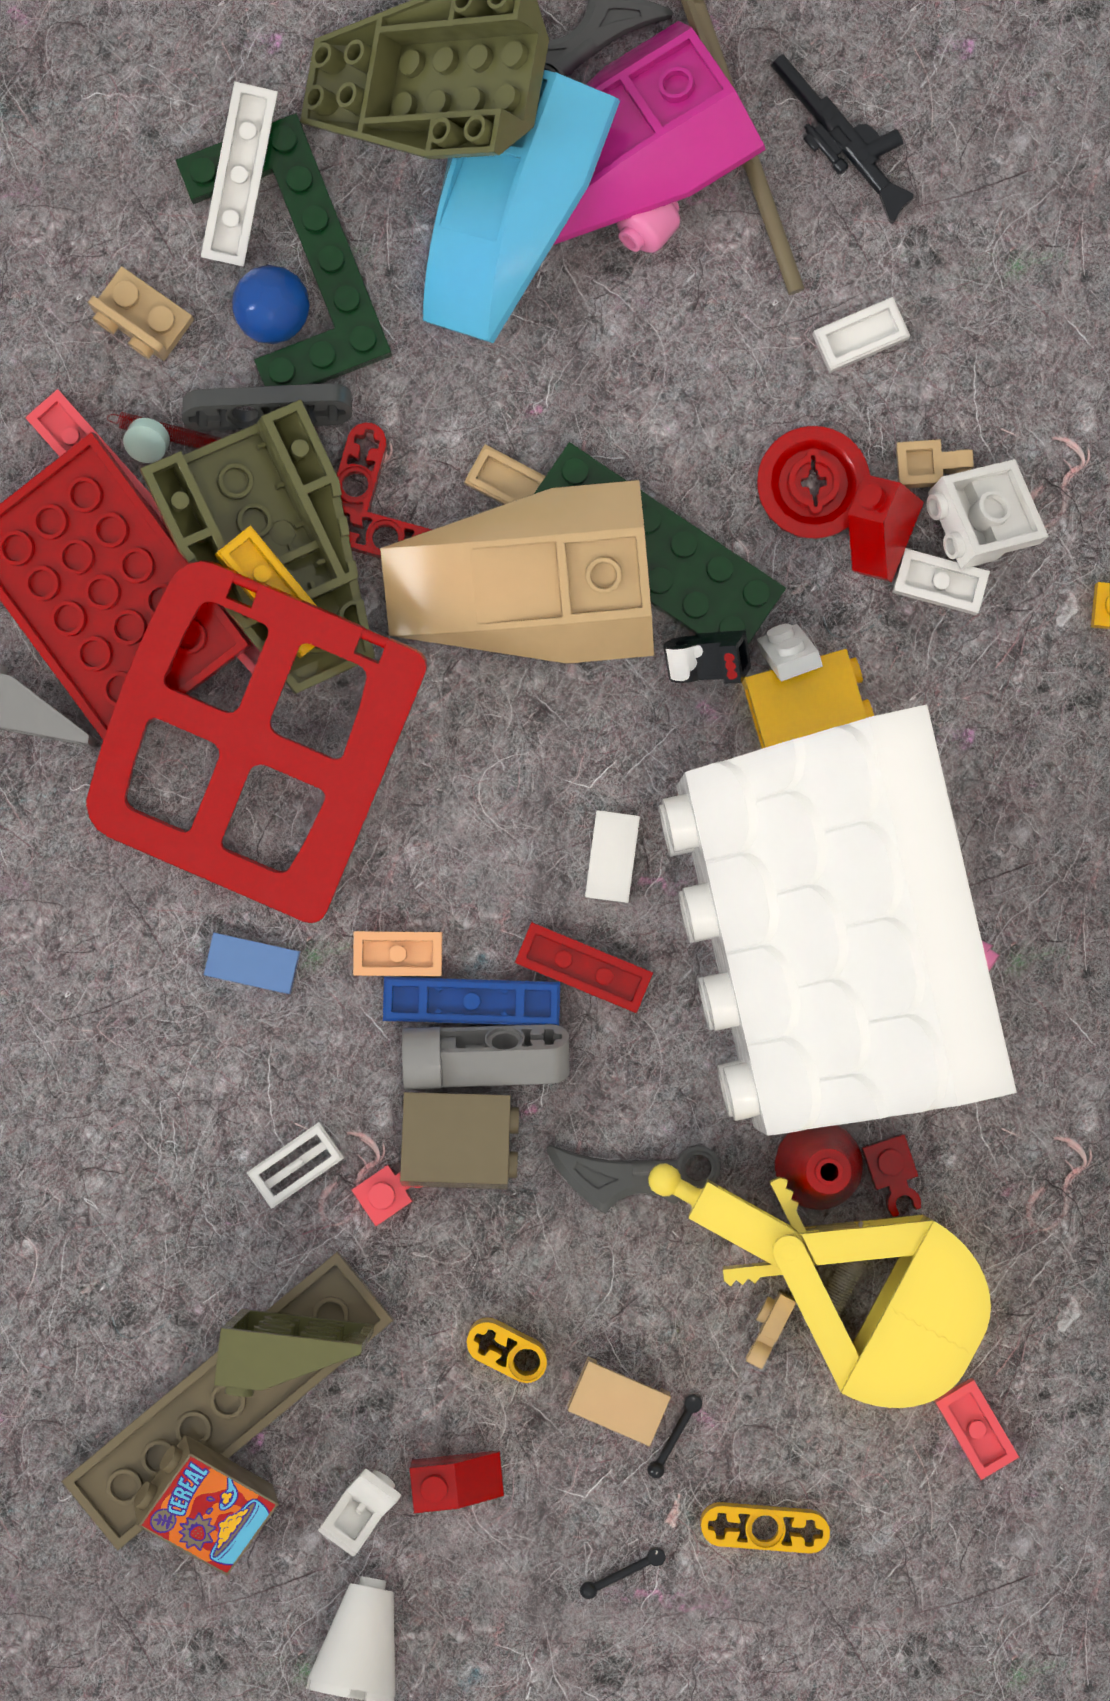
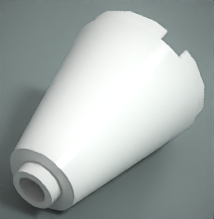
[306,1576,395,1701]

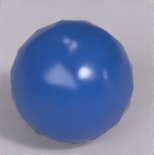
[232,265,310,344]

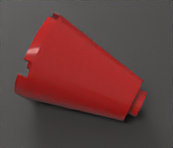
[774,1125,863,1210]

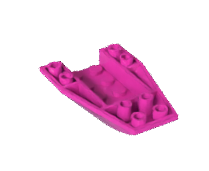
[553,21,766,245]

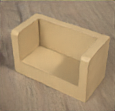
[567,1356,671,1446]

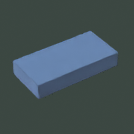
[204,932,300,994]

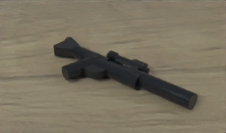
[771,54,914,224]

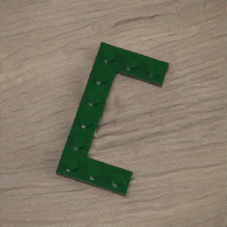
[175,113,392,386]

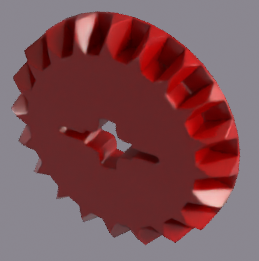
[757,426,870,540]

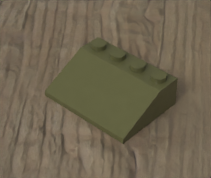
[214,1309,374,1397]

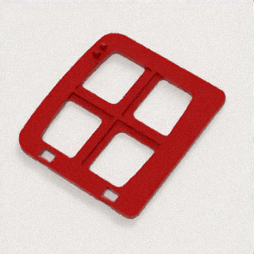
[86,560,428,923]

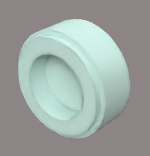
[123,418,170,463]

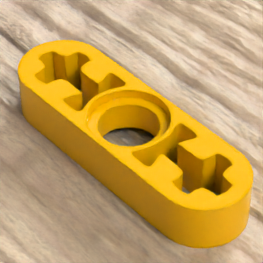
[700,1502,830,1553]

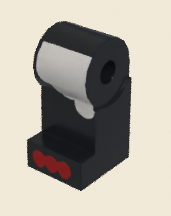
[663,630,751,684]

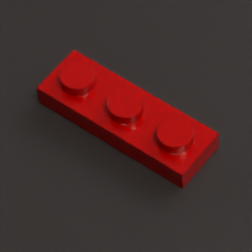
[514,922,653,1014]

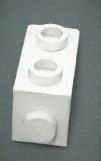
[317,1469,401,1557]

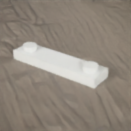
[201,81,278,267]

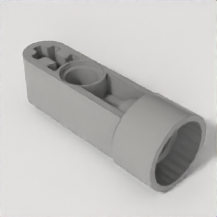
[402,1024,570,1090]

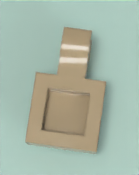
[896,439,974,489]

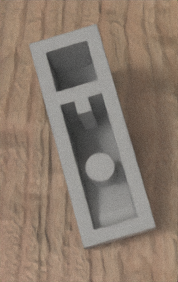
[0,665,96,748]

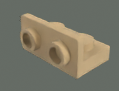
[88,266,194,361]

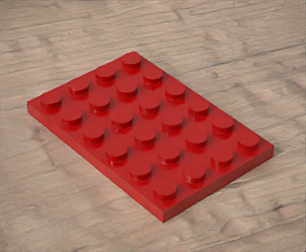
[0,432,252,740]

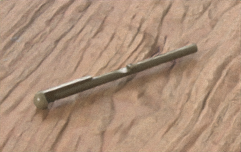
[681,0,805,295]

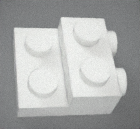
[927,459,1049,569]

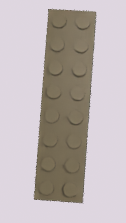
[61,1251,394,1551]

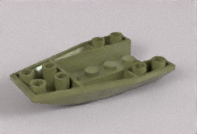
[300,0,549,159]

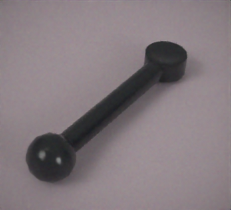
[647,1394,702,1479]
[580,1547,665,1599]

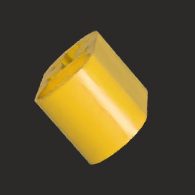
[467,1317,547,1383]

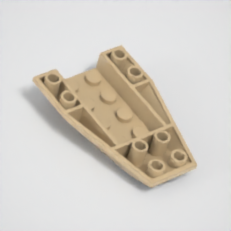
[380,480,654,664]

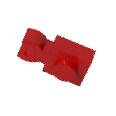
[861,1133,921,1217]

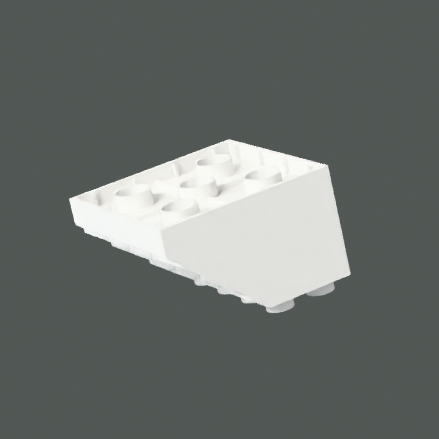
[659,704,1017,1136]

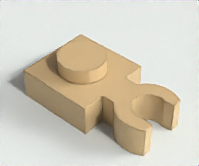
[745,1291,796,1369]

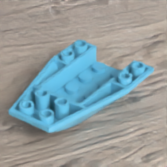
[423,70,620,343]

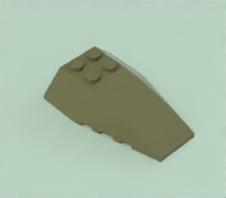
[140,399,375,694]

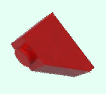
[848,474,924,582]
[409,1450,504,1513]

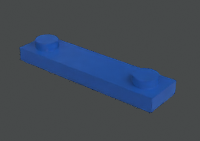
[383,977,560,1026]

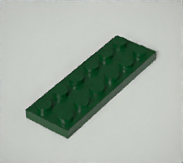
[534,442,786,644]

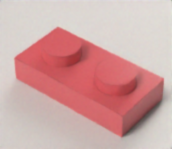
[934,1378,1020,1480]

